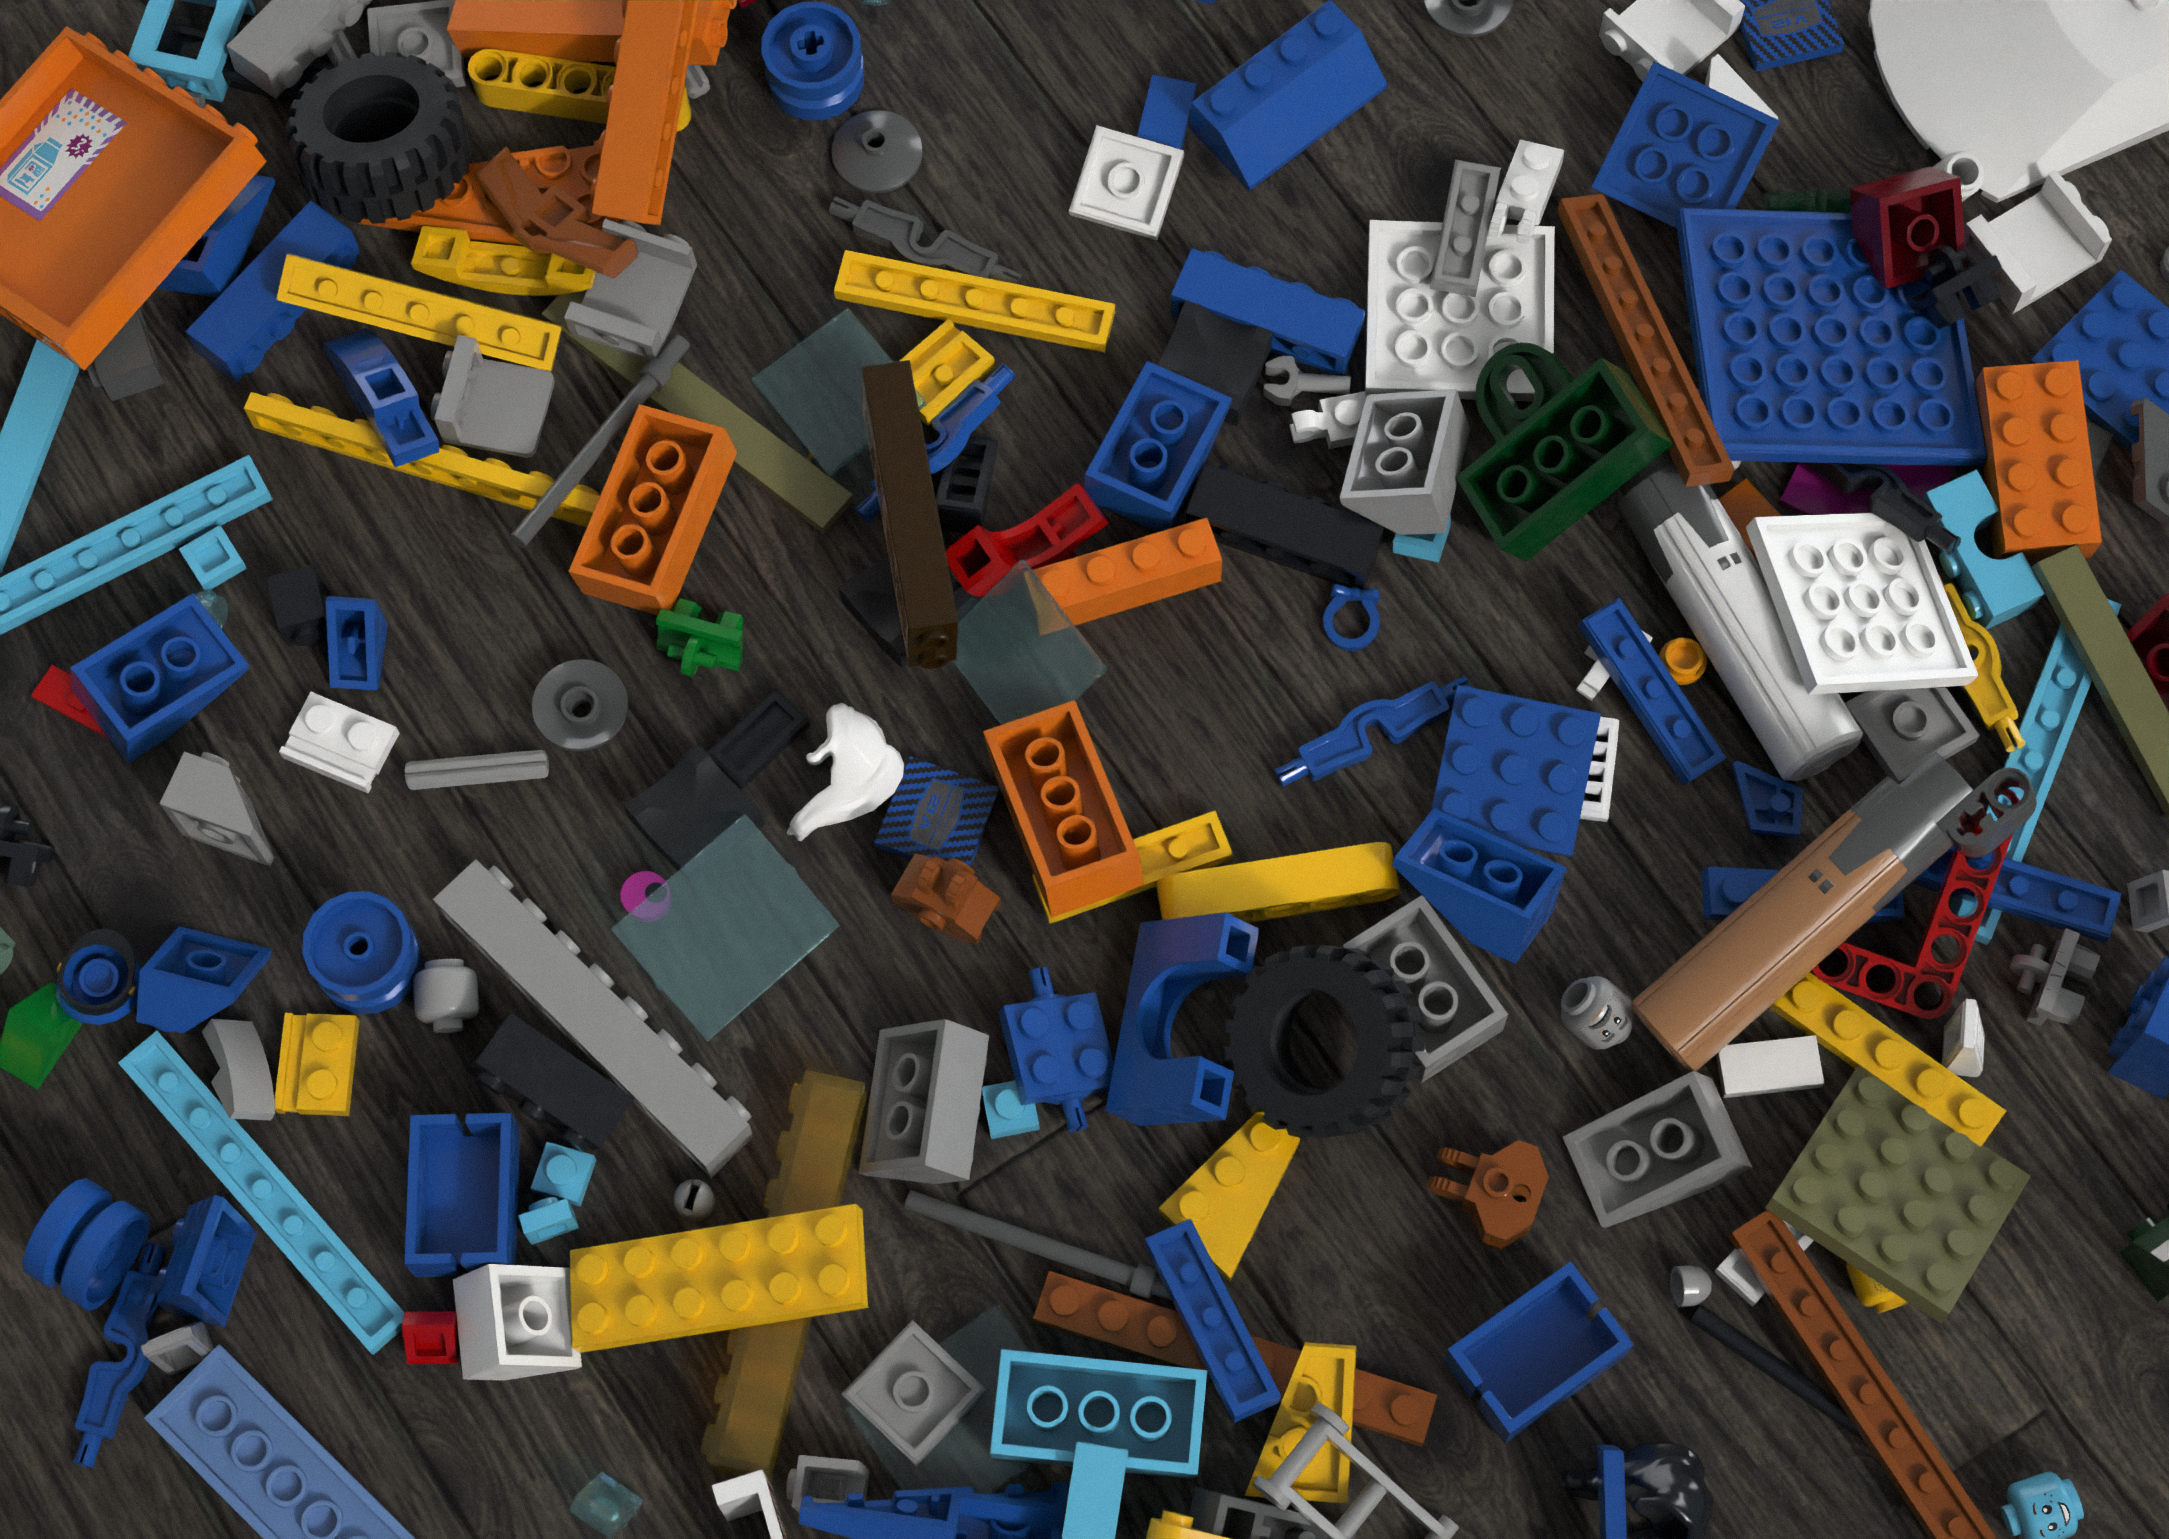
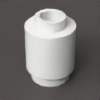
[1933,151,1984,202]

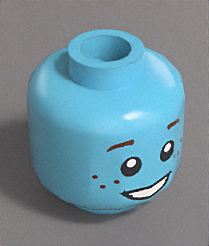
[2000,1472,2084,1539]

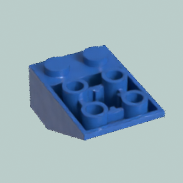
[157,175,276,298]

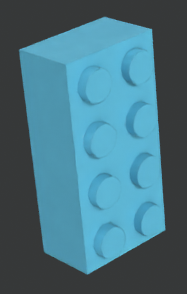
[990,1349,1207,1480]

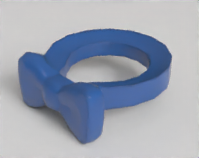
[1323,584,1380,651]

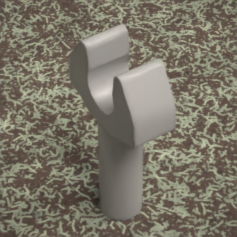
[1263,356,1351,406]

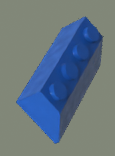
[1191,0,1387,191]

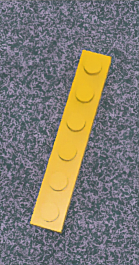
[834,250,1115,353]
[276,254,563,372]
[1769,972,2006,1147]

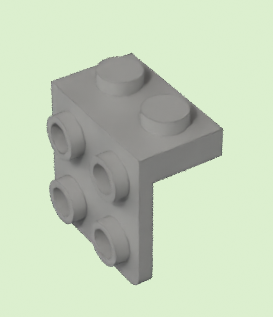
[431,335,555,458]

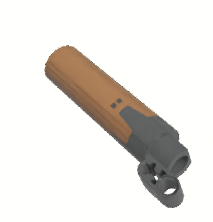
[1632,752,2037,1072]

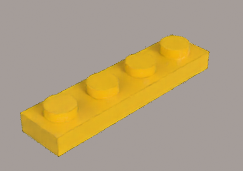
[1032,811,1233,924]

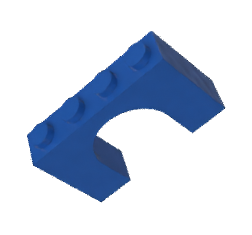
[1105,912,1259,1126]

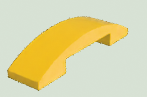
[411,226,596,296]

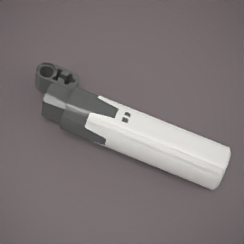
[1618,449,1863,781]

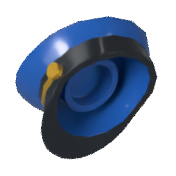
[55,929,142,1025]

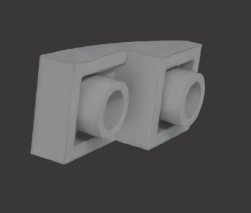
[202,1019,275,1121]

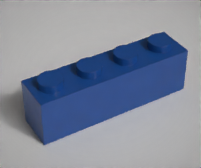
[185,201,360,383]
[1171,248,1365,376]

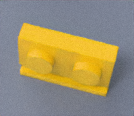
[900,319,996,426]
[274,1013,359,1116]

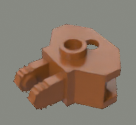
[891,854,1001,945]
[1426,1140,1549,1251]

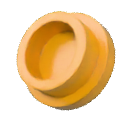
[1659,638,1707,685]

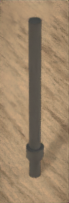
[510,335,690,548]
[904,1190,1172,1301]

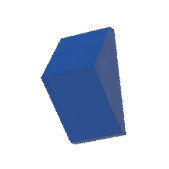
[326,596,388,690]

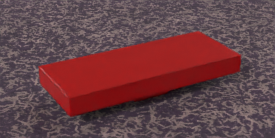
[31,665,110,740]

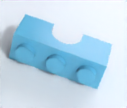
[1922,470,2045,630]

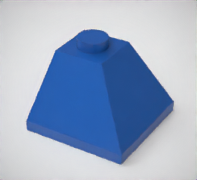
[136,926,271,1033]

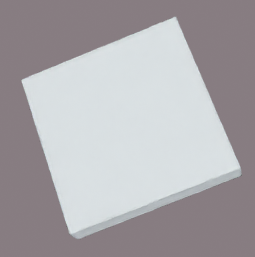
[1069,125,1184,240]

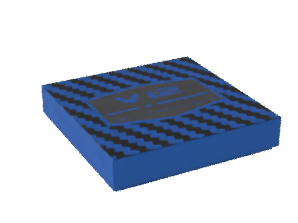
[1739,0,1844,72]
[874,756,1000,867]

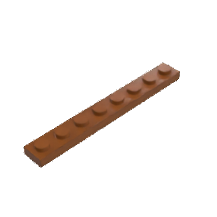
[1557,194,1735,487]
[1727,1210,1997,1539]
[1033,1271,1438,1447]

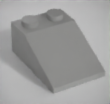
[1563,1071,1752,1228]

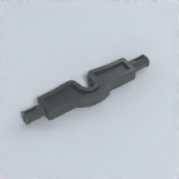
[829,196,1023,285]

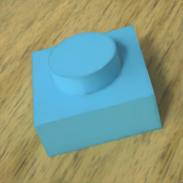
[1393,515,1451,563]
[179,525,247,592]
[982,1080,1040,1139]
[531,1142,596,1207]
[518,1197,579,1245]

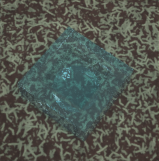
[569,1472,643,1539]

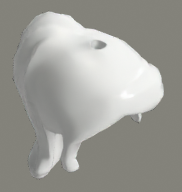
[787,703,904,841]

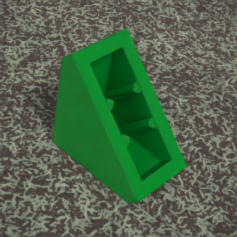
[0,982,83,1090]

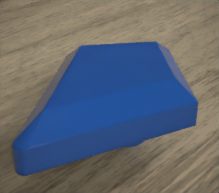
[1732,761,1803,838]

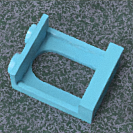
[128,0,256,102]

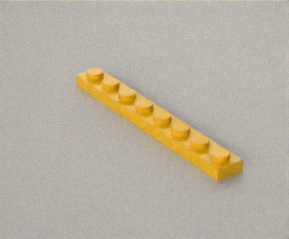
[244,392,600,527]

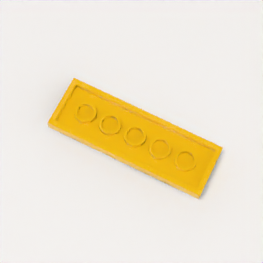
[570,1204,868,1353]

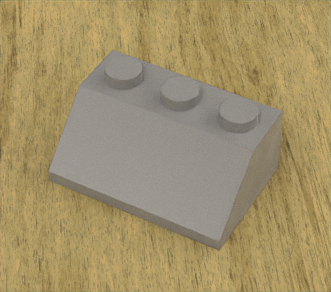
[1340,389,1470,535]
[859,1019,989,1184]

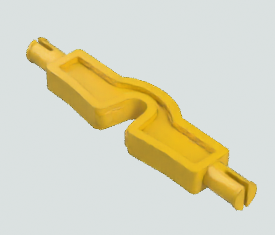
[1935,566,2026,752]

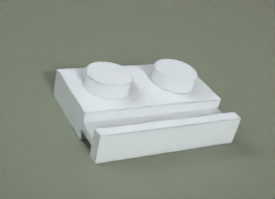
[279,692,400,793]

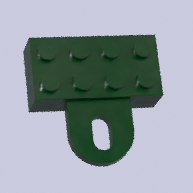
[1455,343,1674,561]

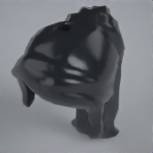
[1559,1441,1713,1539]

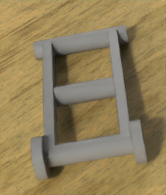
[1252,1402,1459,1539]

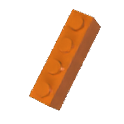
[1025,518,1222,636]

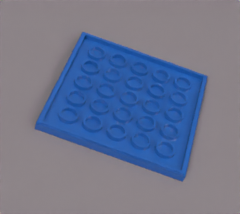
[1675,208,1988,466]

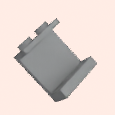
[564,219,697,360]

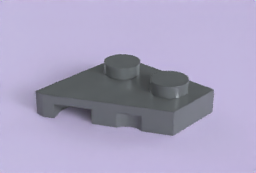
[2131,397,2169,527]

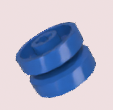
[761,2,864,120]
[302,891,422,1014]
[23,1178,150,1311]

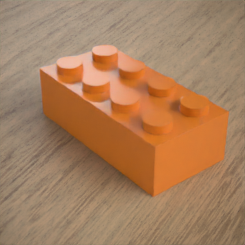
[1975,360,2102,563]
[568,404,737,616]
[983,700,1144,918]

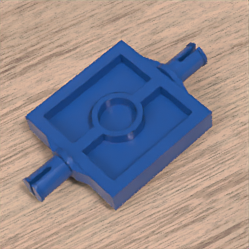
[998,967,1114,1133]

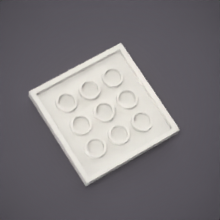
[1365,220,1555,402]
[1746,513,1978,695]

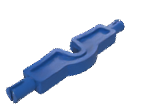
[855,363,1016,523]
[1273,675,1472,788]
[72,1242,167,1469]

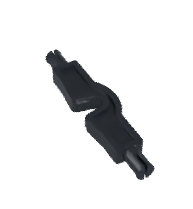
[1805,462,1961,555]

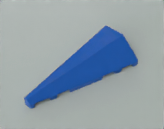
[799,1482,1068,1539]

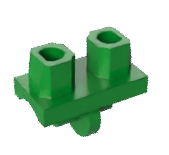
[656,598,743,677]

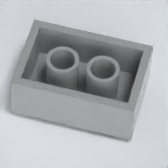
[1342,895,1508,1083]

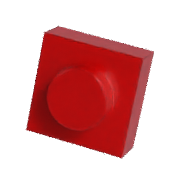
[402,1311,460,1364]

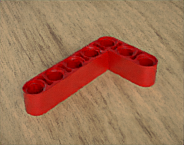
[1812,788,2019,1019]

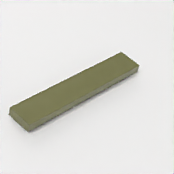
[2031,544,2169,821]

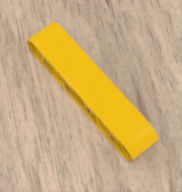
[468,49,691,132]
[1156,842,1400,923]

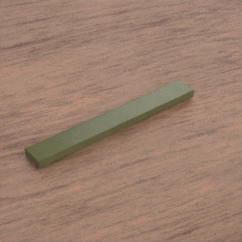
[541,291,854,535]

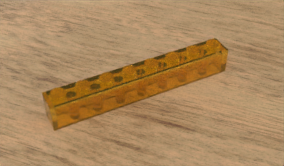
[701,1070,867,1483]

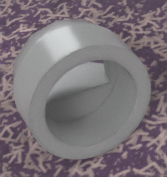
[673,1179,715,1222]
[1670,1265,1712,1307]

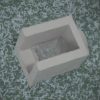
[786,1455,870,1513]

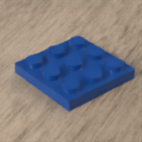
[1591,61,1780,229]
[2029,270,2169,454]
[1431,685,1601,858]

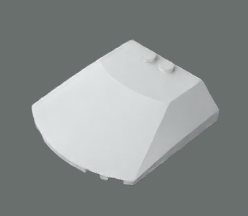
[1868,0,2169,203]

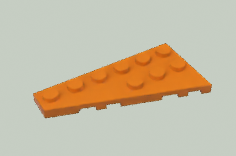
[358,140,636,247]

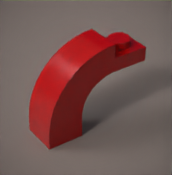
[945,483,1109,598]

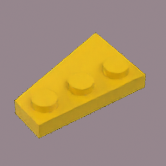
[1159,1112,1300,1282]
[1245,1342,1357,1504]

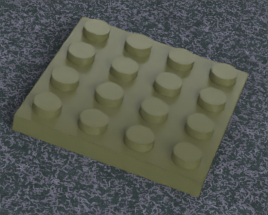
[1765,1065,2031,1324]

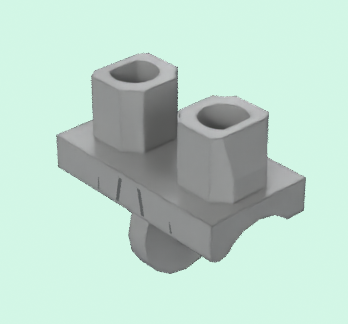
[2010,928,2100,1026]

